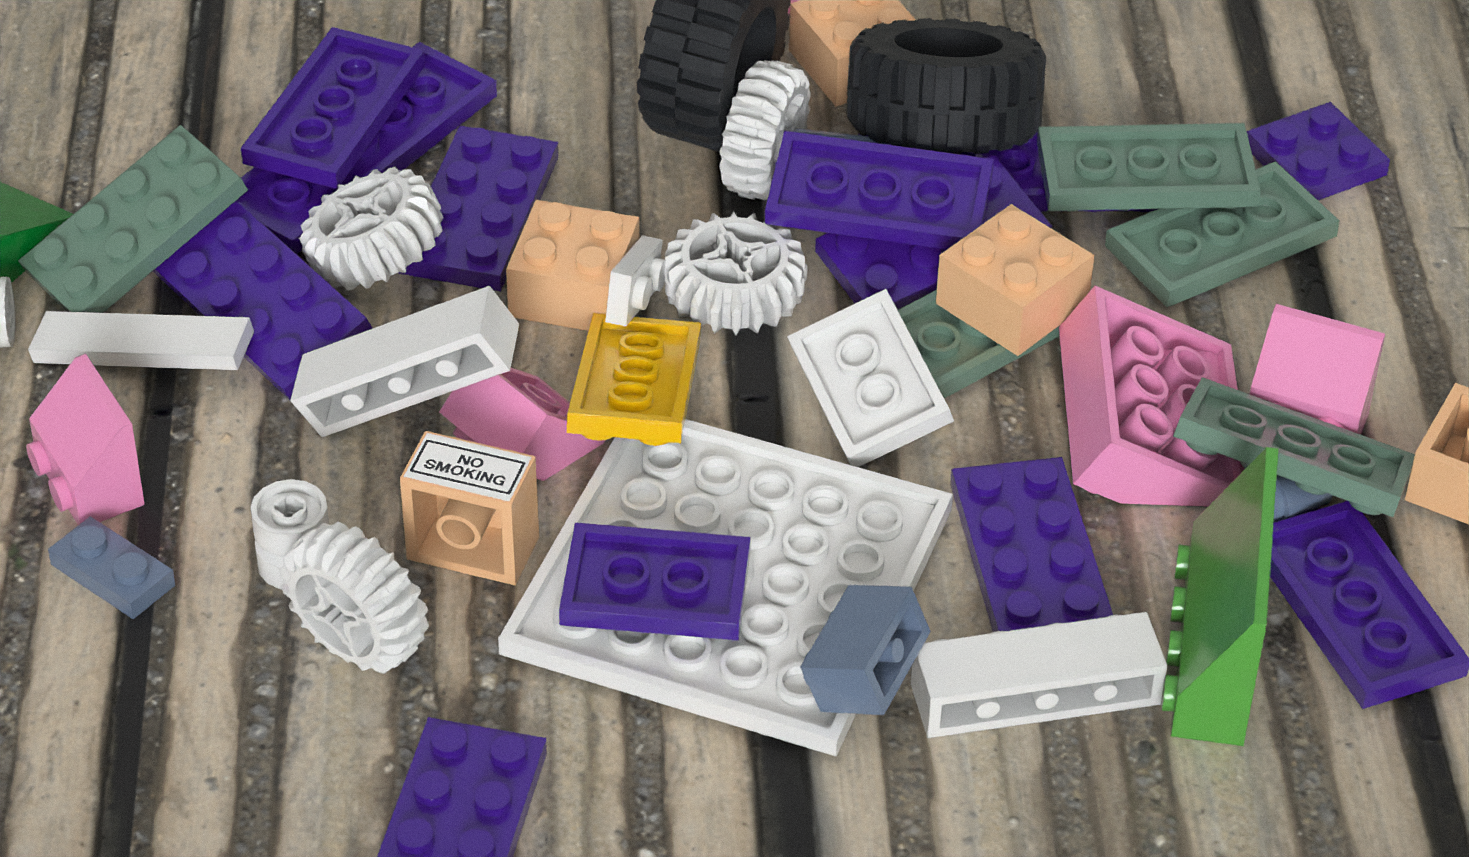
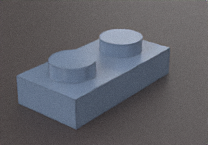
[48,516,175,619]

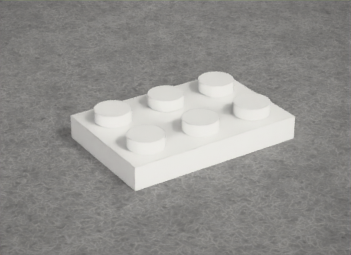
[787,289,954,467]

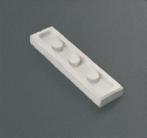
[28,311,254,370]

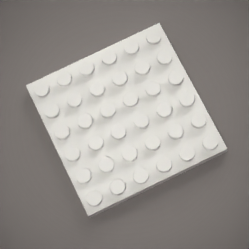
[498,419,953,756]

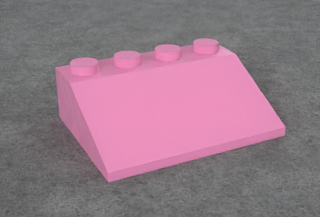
[1059,286,1245,507]

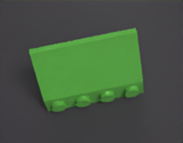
[1162,447,1279,746]

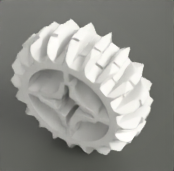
[719,60,811,200]
[299,167,443,291]
[665,211,807,335]
[279,521,429,674]

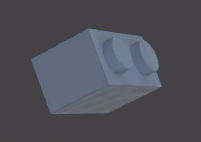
[800,585,931,715]

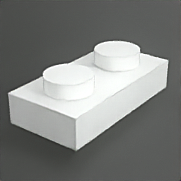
[605,235,666,326]

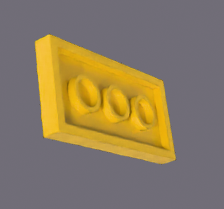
[567,313,701,446]

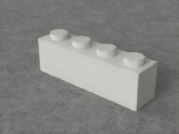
[290,286,519,437]
[911,612,1167,738]

